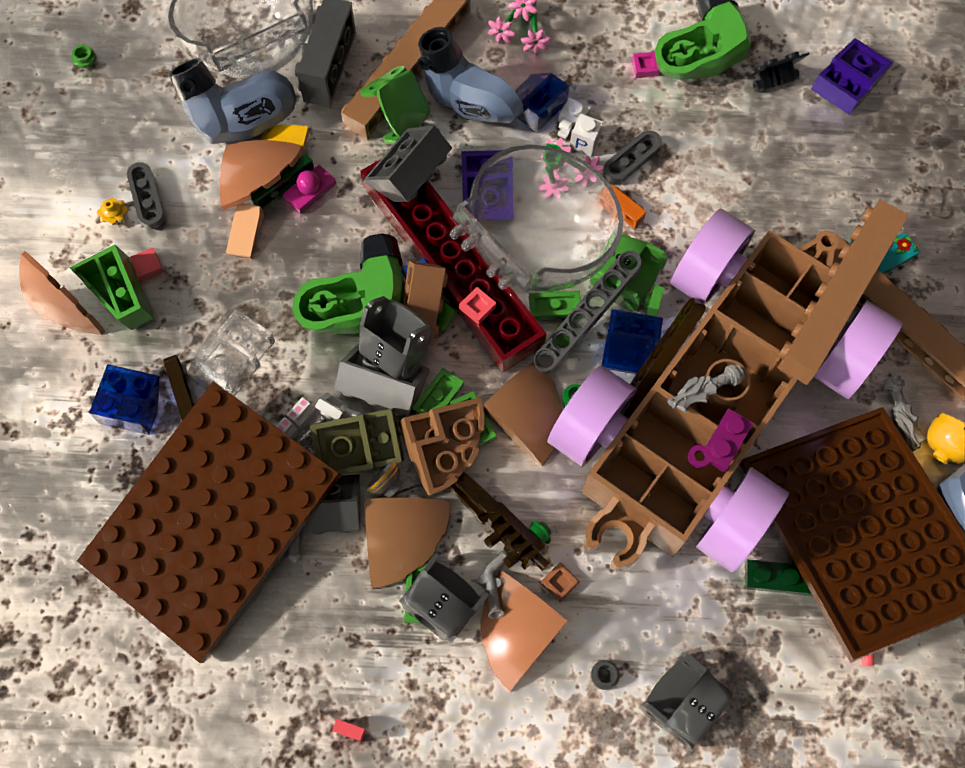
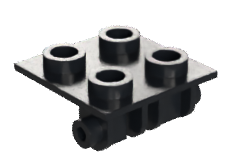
[747,51,810,92]

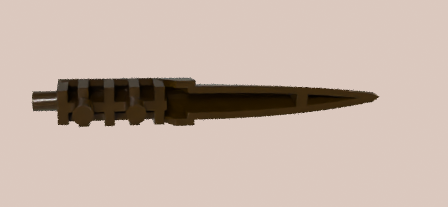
[448,472,550,571]

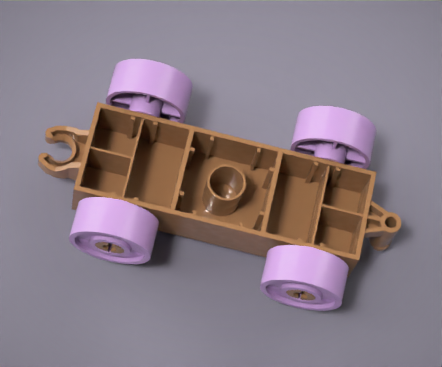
[547,208,903,573]

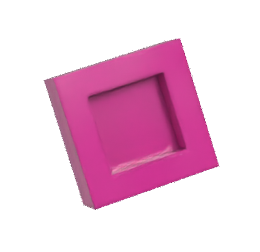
[632,52,660,78]

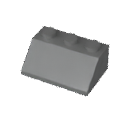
[334,344,430,415]

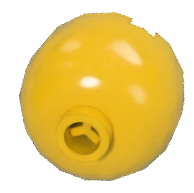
[927,413,965,464]

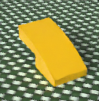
[260,125,309,152]

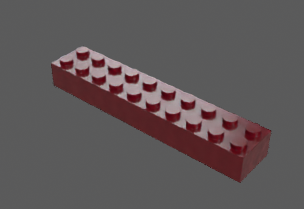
[360,158,547,373]

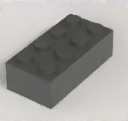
[295,0,356,107]

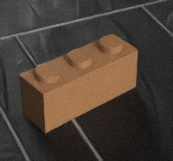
[402,261,448,346]

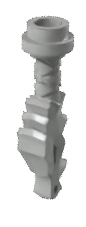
[668,364,745,413]
[884,375,926,452]

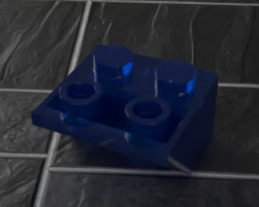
[515,73,570,133]
[601,309,663,374]
[89,364,160,435]

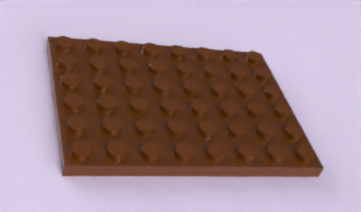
[77,381,341,663]
[740,407,965,663]

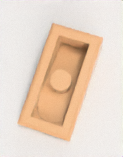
[226,203,264,259]

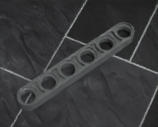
[534,251,642,374]

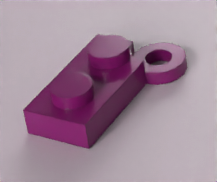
[688,408,754,472]

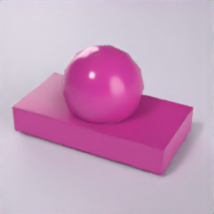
[283,165,336,213]

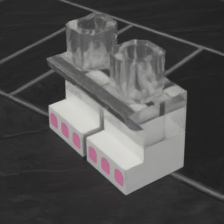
[276,397,327,456]

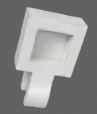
[557,98,591,139]
[315,392,361,420]

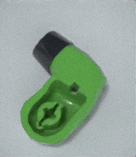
[655,0,751,80]
[292,233,405,334]

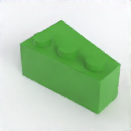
[69,245,154,330]

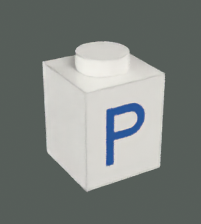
[569,114,603,157]

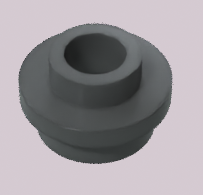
[591,660,620,690]

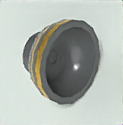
[366,461,403,498]

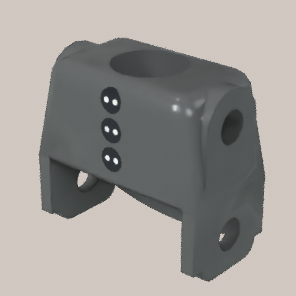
[359,296,434,379]
[399,551,490,643]
[639,652,733,750]

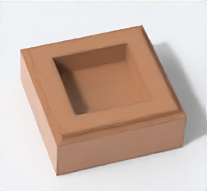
[540,562,580,603]

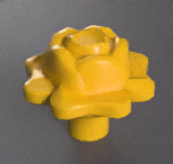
[97,197,128,225]

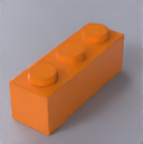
[600,184,647,229]

